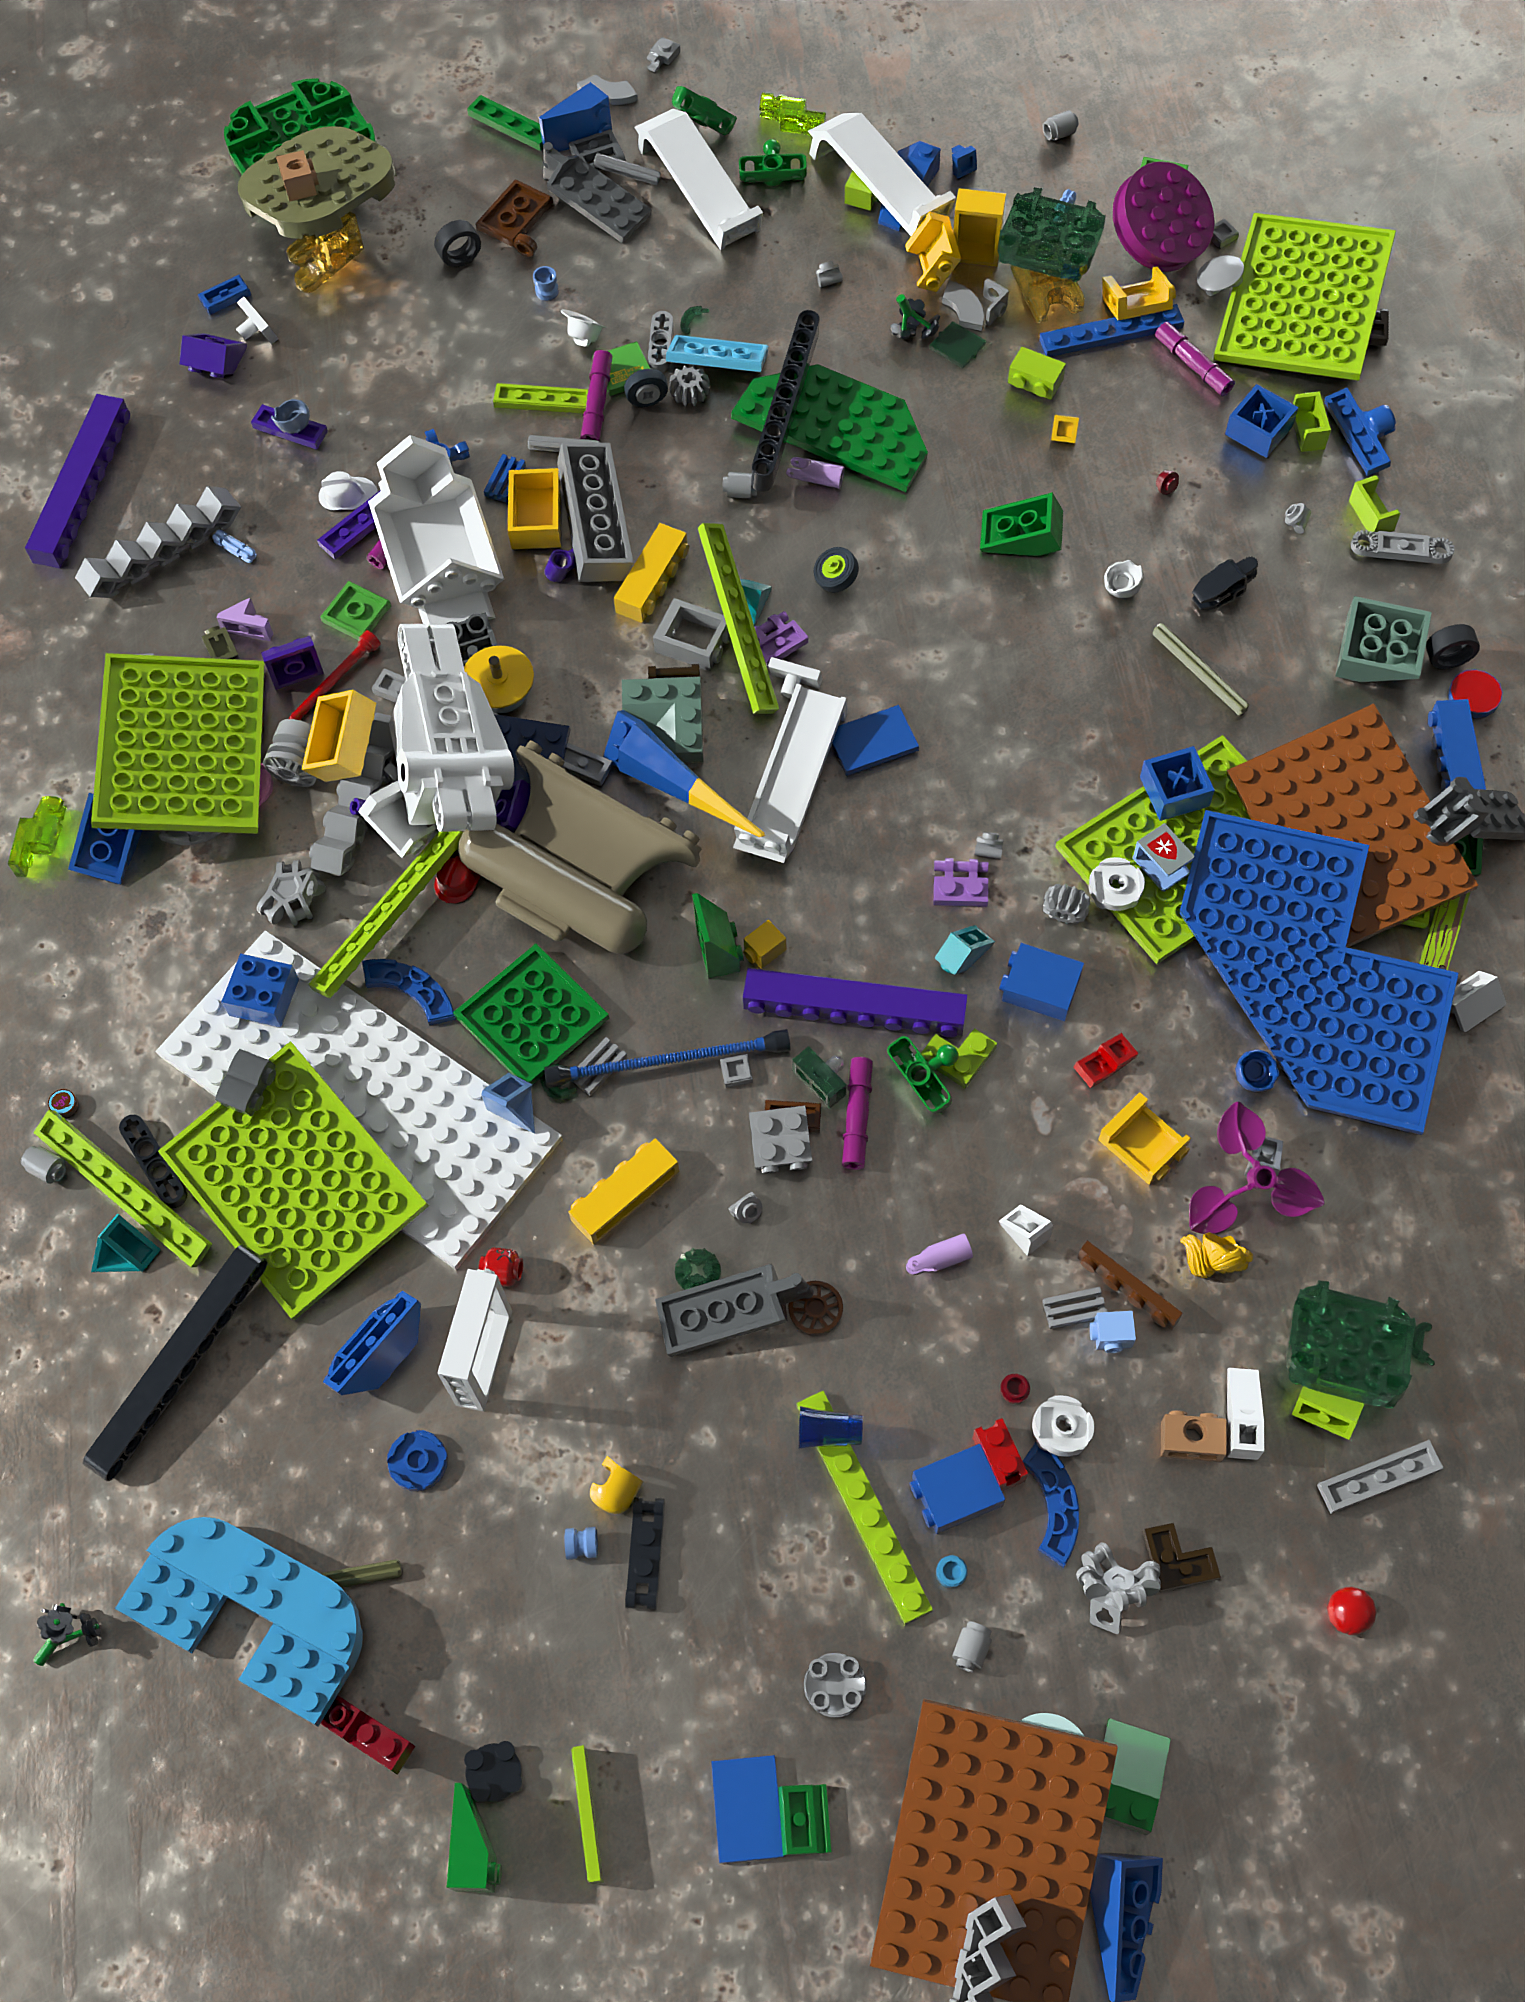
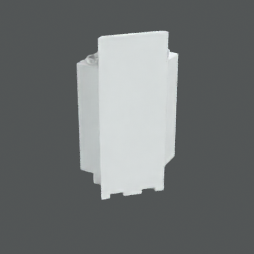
[368,435,505,627]

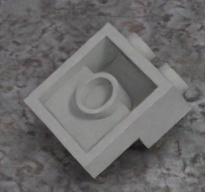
[749,1106,812,1174]

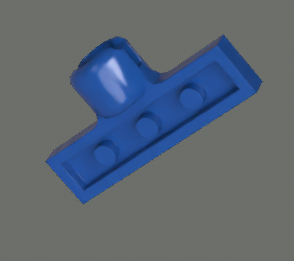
[1324,388,1396,476]

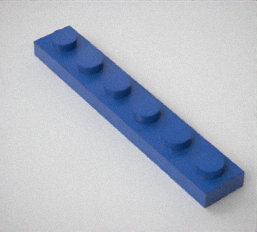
[1039,304,1184,357]

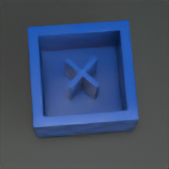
[1225,384,1298,458]
[1140,746,1215,821]
[221,953,299,1028]

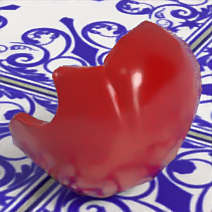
[1327,1587,1377,1636]

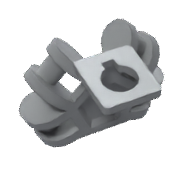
[257,860,326,926]
[1076,1542,1161,1634]

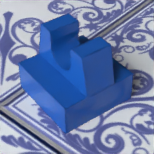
[952,145,977,178]

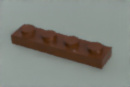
[1078,1240,1183,1330]

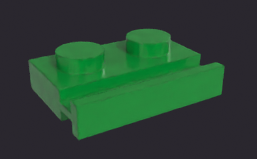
[778,1784,832,1856]

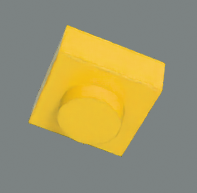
[1051,414,1079,443]

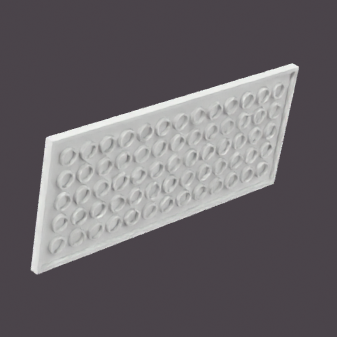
[156,931,563,1270]

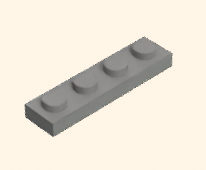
[1317,1440,1443,1514]

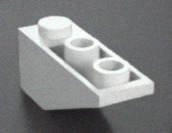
[1227,1368,1264,1460]

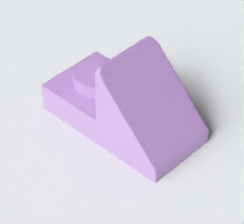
[216,598,273,641]

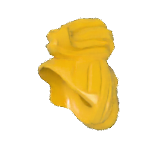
[1180,1232,1253,1278]

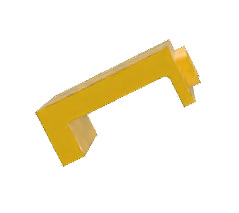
[905,211,961,292]
[1102,267,1176,320]
[1098,1092,1191,1185]

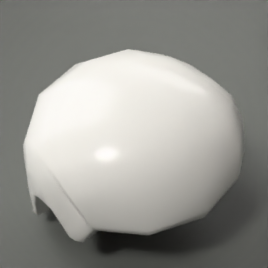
[1104,560,1143,598]

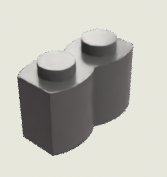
[215,1049,276,1116]

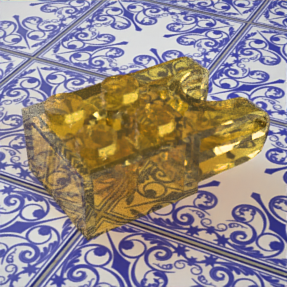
[286,211,364,293]
[1011,237,1084,323]

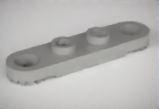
[1351,530,1455,564]

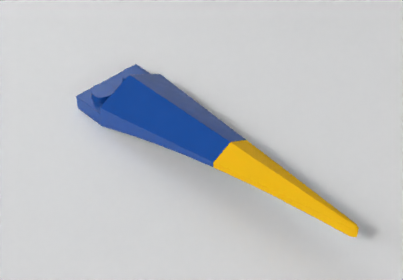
[603,710,766,837]

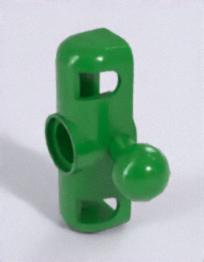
[672,86,737,135]
[739,139,807,186]
[887,1036,959,1114]

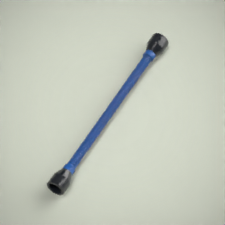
[544,1029,791,1089]

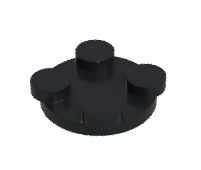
[464,1741,522,1803]

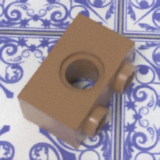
[276,150,319,202]
[1161,1411,1226,1462]

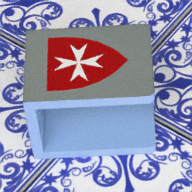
[1133,823,1194,891]

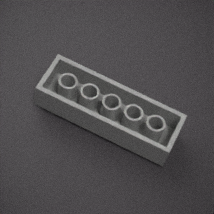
[557,443,633,582]

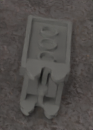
[1413,777,1525,846]

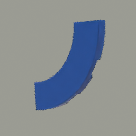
[362,959,456,1026]
[1023,1442,1079,1568]

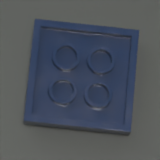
[494,714,571,784]

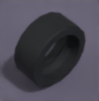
[434,220,482,267]
[1426,624,1480,669]

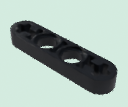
[119,1115,187,1208]

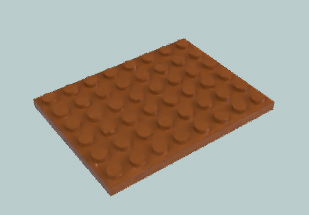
[1227,704,1479,948]
[870,1699,1118,2002]

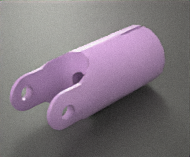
[786,457,845,489]
[906,1234,973,1274]

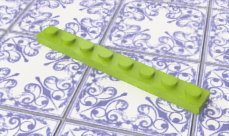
[698,523,779,714]
[308,831,463,998]
[33,1110,212,1267]
[797,1391,933,1625]

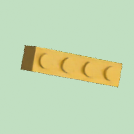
[614,523,690,623]
[568,1138,680,1245]

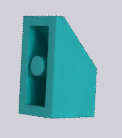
[935,925,995,975]

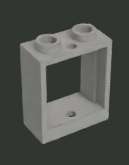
[653,598,731,671]

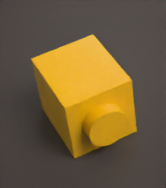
[743,919,787,969]

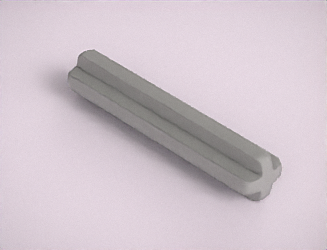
[594,153,661,185]
[528,435,599,452]

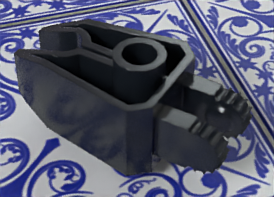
[1192,556,1258,610]

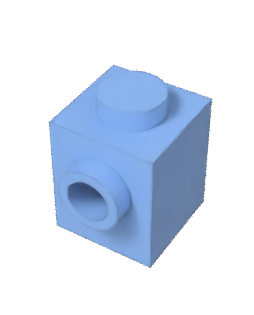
[1090,1311,1136,1353]

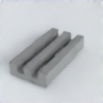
[571,1037,627,1096]
[1042,1287,1107,1329]

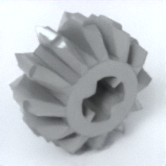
[669,365,710,406]
[1043,884,1090,924]

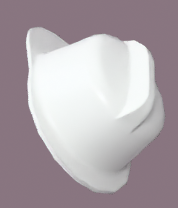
[561,309,606,347]
[319,471,378,510]

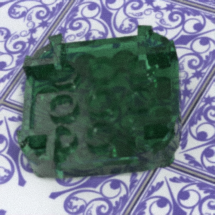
[997,187,1106,282]
[1285,1280,1416,1408]

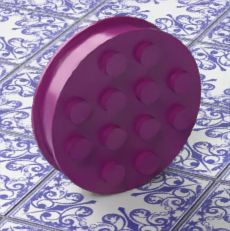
[1113,161,1215,272]

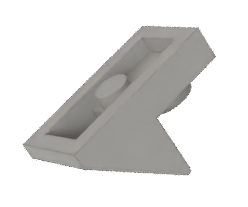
[1244,1136,1283,1177]

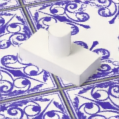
[236,297,279,345]
[768,657,822,698]

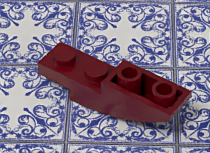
[320,1695,416,1775]

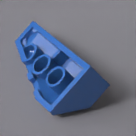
[878,141,941,231]
[1090,1853,1163,2002]

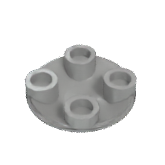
[1197,255,1244,296]
[804,1653,867,1717]

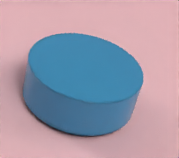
[936,1555,968,1589]

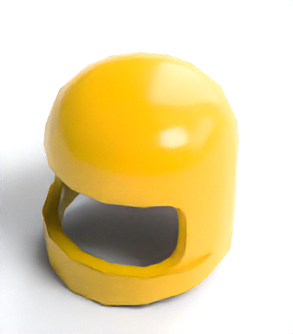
[590,1456,643,1514]

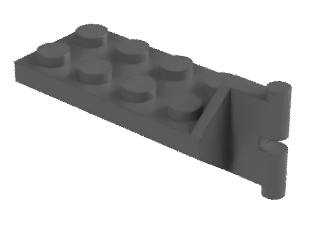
[543,142,652,243]
[655,1264,814,1357]

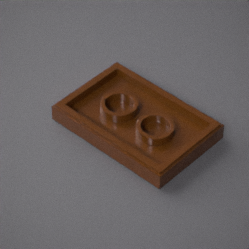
[475,179,553,248]

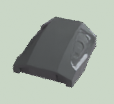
[446,612,498,666]

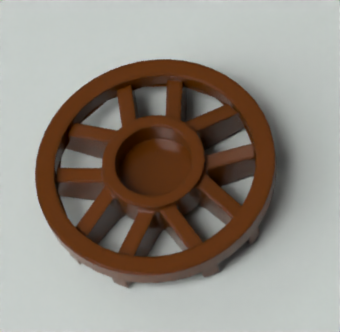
[788,1280,843,1335]

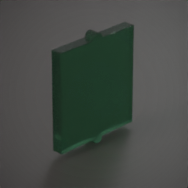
[929,321,986,369]

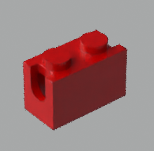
[973,1418,1028,1491]

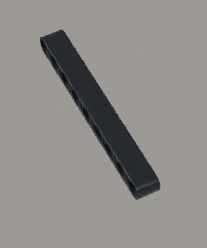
[751,310,820,492]
[83,1244,268,1481]

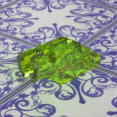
[759,92,826,135]
[8,796,67,877]

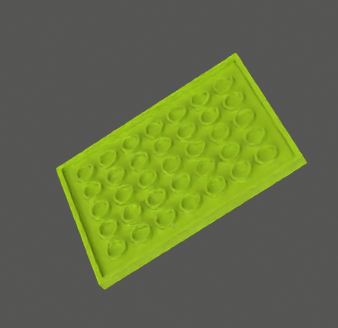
[1214,213,1396,381]
[91,653,265,834]
[1055,735,1251,964]
[158,1041,429,1321]

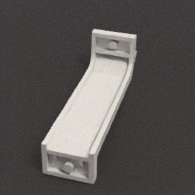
[634,109,763,250]
[808,113,956,236]
[733,684,848,863]

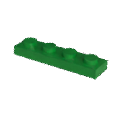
[467,95,543,151]

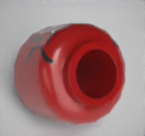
[478,1247,524,1287]

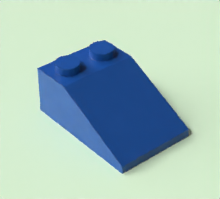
[539,82,612,152]
[68,793,143,884]

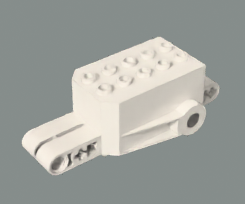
[389,624,514,832]

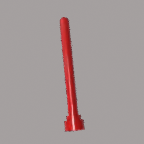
[289,630,381,720]

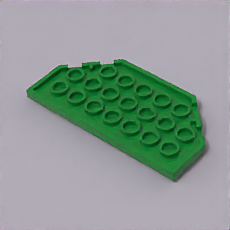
[731,364,928,492]

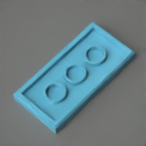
[666,335,769,372]

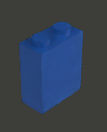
[999,943,1084,1022]
[909,1444,1005,1534]

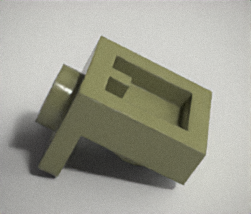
[201,626,238,659]

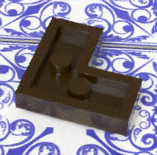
[1142,1523,1221,1592]

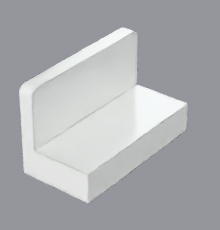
[1450,971,1506,1032]

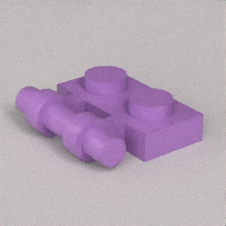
[754,611,808,668]
[933,858,988,907]

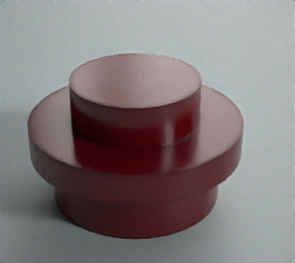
[1156,470,1179,495]
[1000,1374,1030,1404]

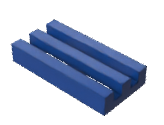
[198,275,251,315]
[484,454,526,503]

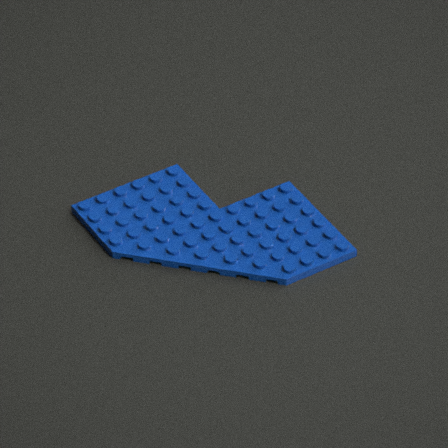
[1180,810,1459,1135]

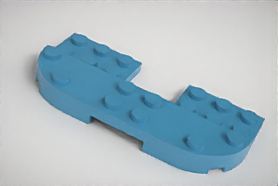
[115,1517,363,1727]

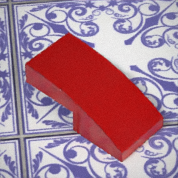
[1073,1033,1139,1088]

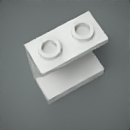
[358,780,439,858]

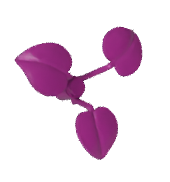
[1189,1101,1325,1234]

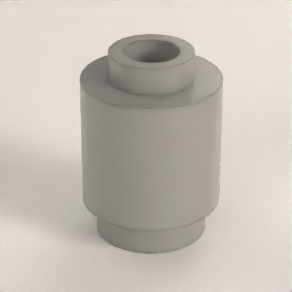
[1043,110,1079,141]
[723,472,758,498]
[21,1146,66,1184]
[952,1622,992,1673]

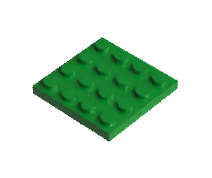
[453,943,610,1084]

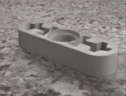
[648,311,674,373]

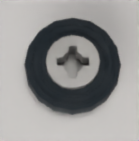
[624,369,668,407]

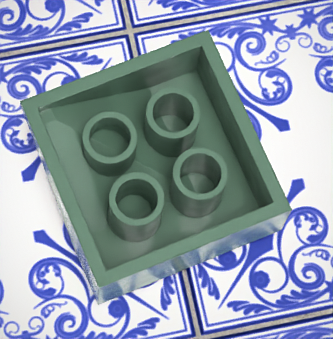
[1335,596,1432,682]
[622,677,704,762]

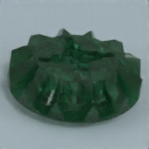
[675,1248,721,1290]

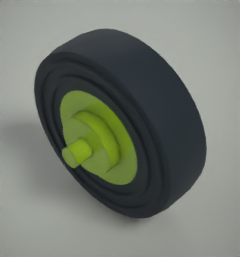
[813,547,859,593]

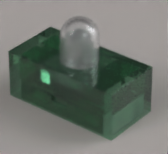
[792,1046,847,1109]

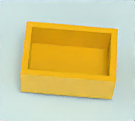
[953,188,1006,267]
[508,468,561,549]
[302,690,376,782]

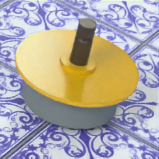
[464,646,534,714]

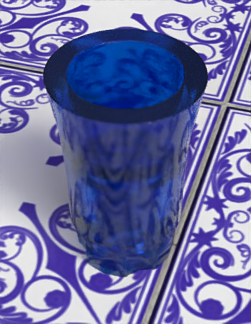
[798,1406,863,1449]

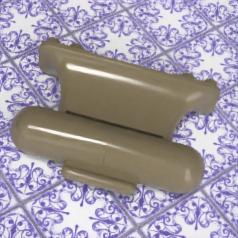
[458,740,702,954]

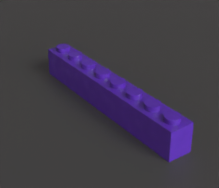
[25,394,130,568]
[743,968,967,1037]

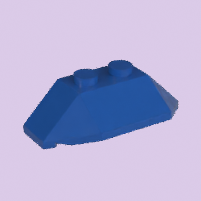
[323,1291,421,1396]

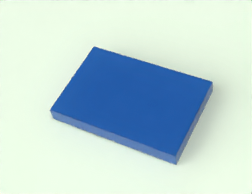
[831,705,919,776]
[711,1755,784,1864]

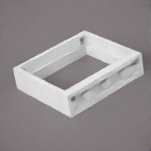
[437,1268,512,1412]

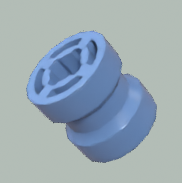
[533,266,559,301]
[564,1527,598,1560]

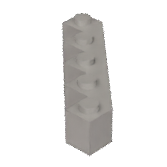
[75,486,241,598]
[309,713,395,876]
[949,1895,1027,2002]

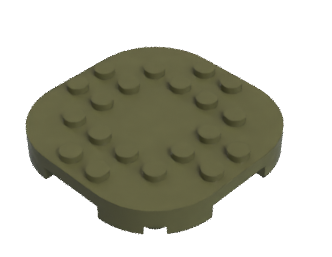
[238,127,397,239]

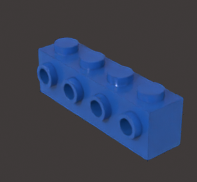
[1428,699,1486,793]

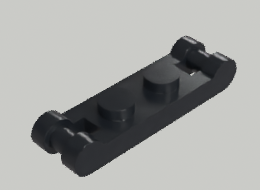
[625,1497,665,1610]

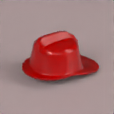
[434,849,481,904]

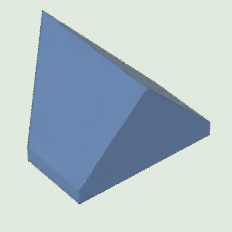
[481,1073,535,1134]

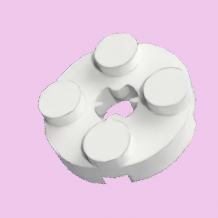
[1088,857,1144,911]
[1032,1395,1094,1457]

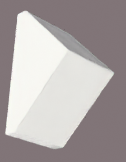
[999,1205,1053,1256]

